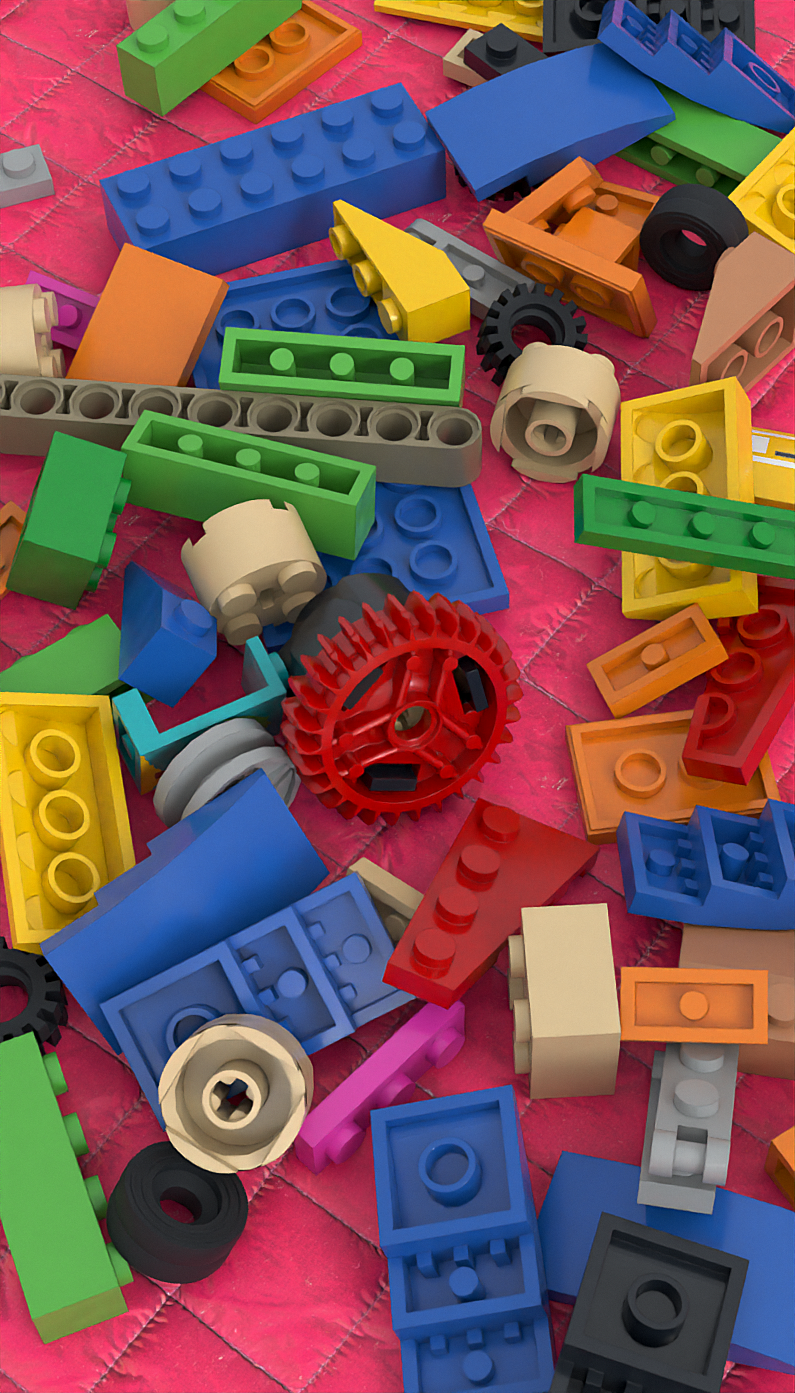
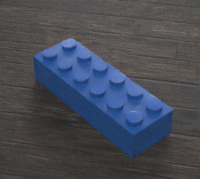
[99,82,446,276]

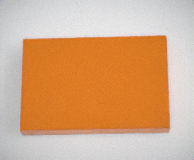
[199,0,363,125]
[482,208,658,338]
[65,243,230,387]
[565,709,781,845]

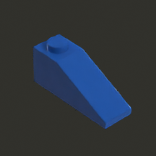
[118,560,217,708]

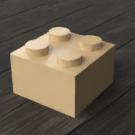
[507,903,621,1099]

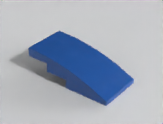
[597,0,795,134]
[425,43,676,203]
[39,768,330,1055]
[616,798,795,930]
[100,871,417,1132]
[370,1084,557,1393]
[537,1151,795,1375]

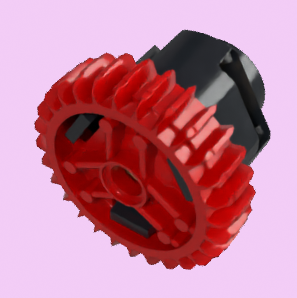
[278,573,524,826]

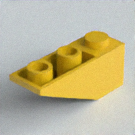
[329,200,470,343]

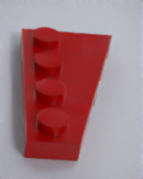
[681,576,795,786]
[382,797,601,1010]

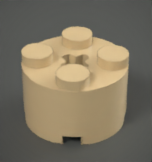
[0,283,66,378]
[490,342,621,483]
[181,499,327,645]
[158,1013,314,1173]

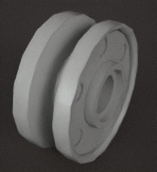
[153,718,301,828]

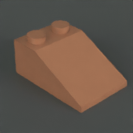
[689,231,795,393]
[678,923,795,1081]

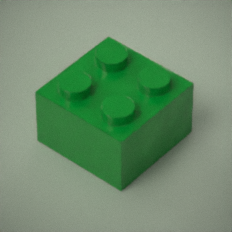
[5,431,132,610]

